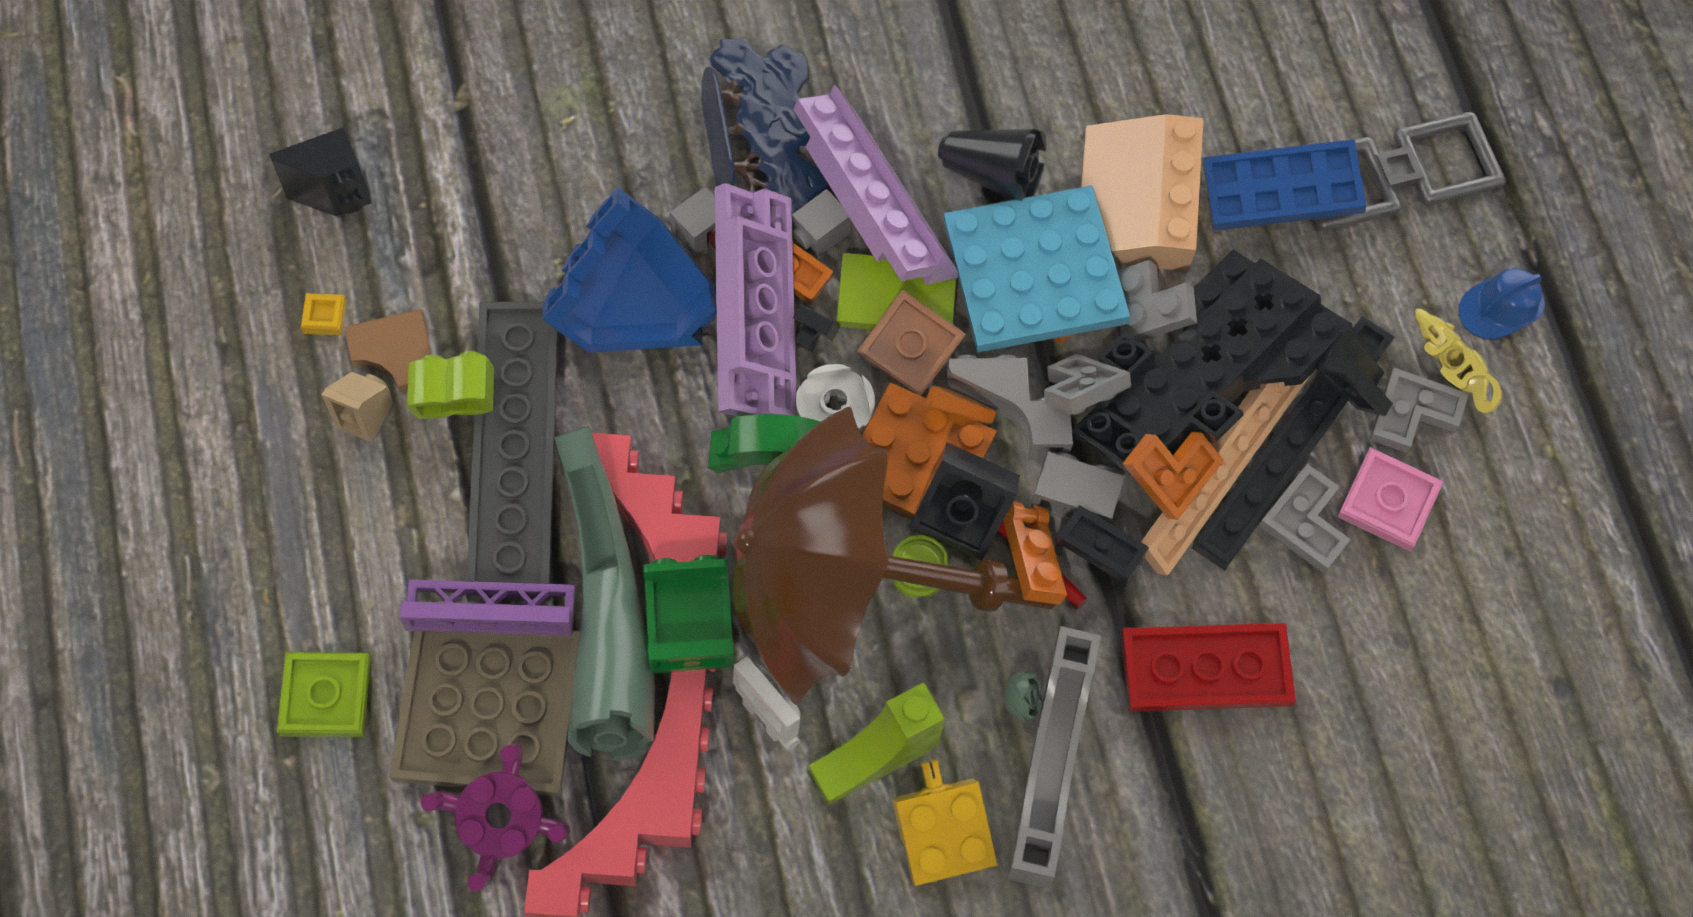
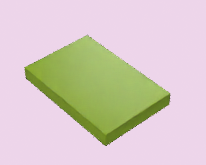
[836,253,956,330]

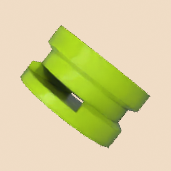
[892,535,949,599]

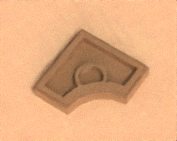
[344,309,432,392]

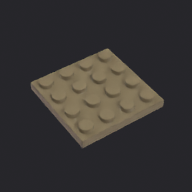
[389,631,580,797]

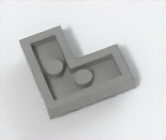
[1117,260,1197,341]
[1044,354,1131,415]
[1369,368,1469,453]
[1259,464,1351,574]

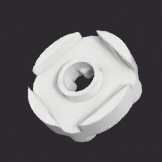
[796,364,875,434]

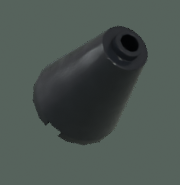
[938,129,1047,201]

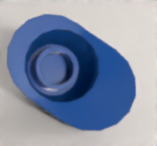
[1459,268,1545,340]

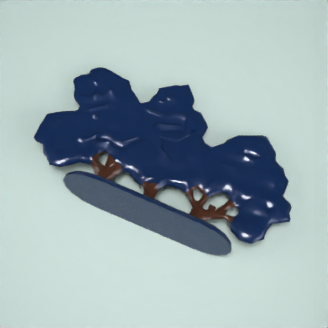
[701,39,832,214]

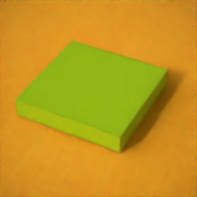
[277,652,371,737]

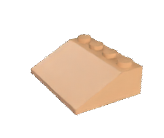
[1081,114,1203,272]

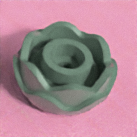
[1004,670,1043,722]

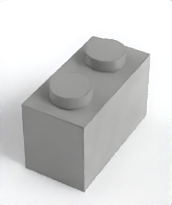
[1031,452,1125,523]

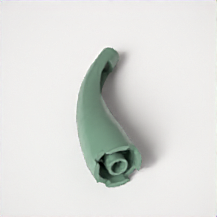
[554,426,655,761]

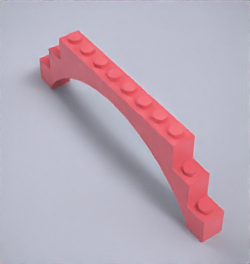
[524,433,728,917]

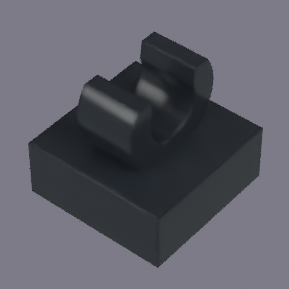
[793,304,840,352]

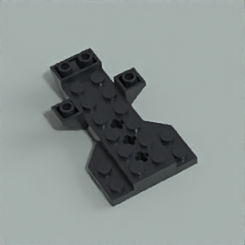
[1072,249,1353,476]

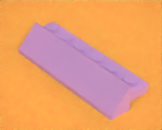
[793,84,958,285]
[715,183,797,417]

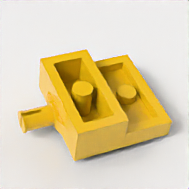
[892,759,998,886]

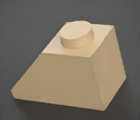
[322,372,394,442]

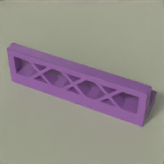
[399,580,576,636]

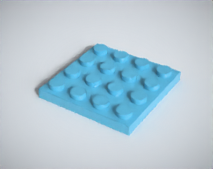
[943,185,1130,353]

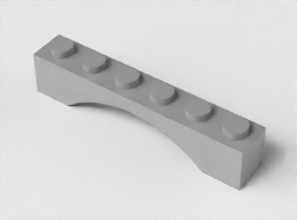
[1007,626,1101,889]

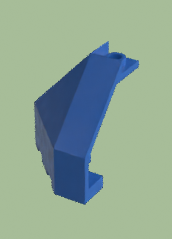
[543,187,717,353]

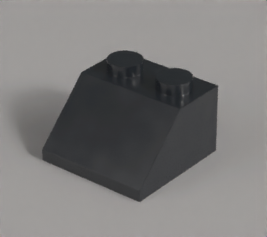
[269,128,371,216]
[909,442,1020,561]

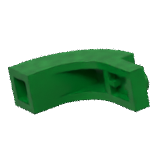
[708,414,821,473]

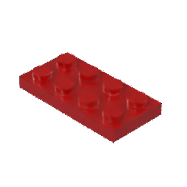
[1121,623,1296,712]

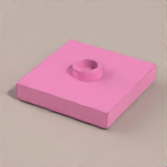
[1337,447,1444,552]

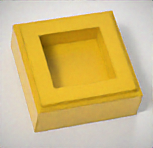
[301,293,347,336]

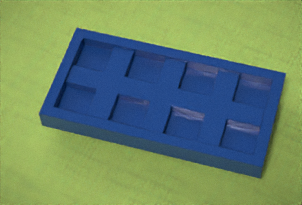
[1203,139,1366,231]

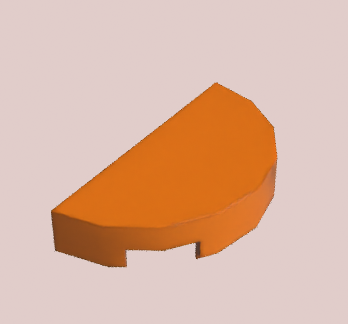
[925,386,997,424]

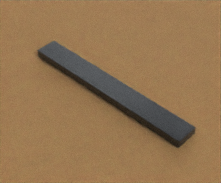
[1192,316,1395,571]

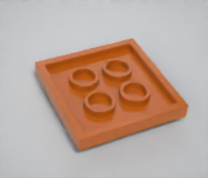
[862,382,997,519]

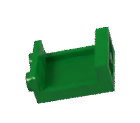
[643,555,734,673]

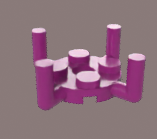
[421,743,570,892]

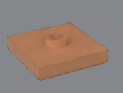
[857,289,966,396]

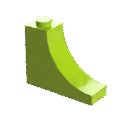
[809,682,945,806]

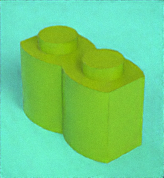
[407,351,494,419]

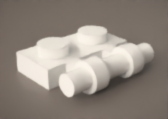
[733,656,801,751]

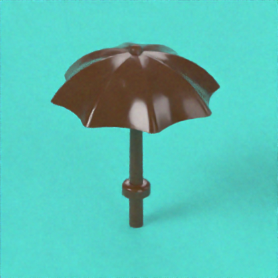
[733,407,1055,705]

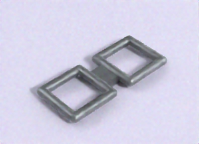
[1314,112,1505,232]

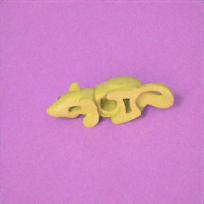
[1415,309,1502,414]

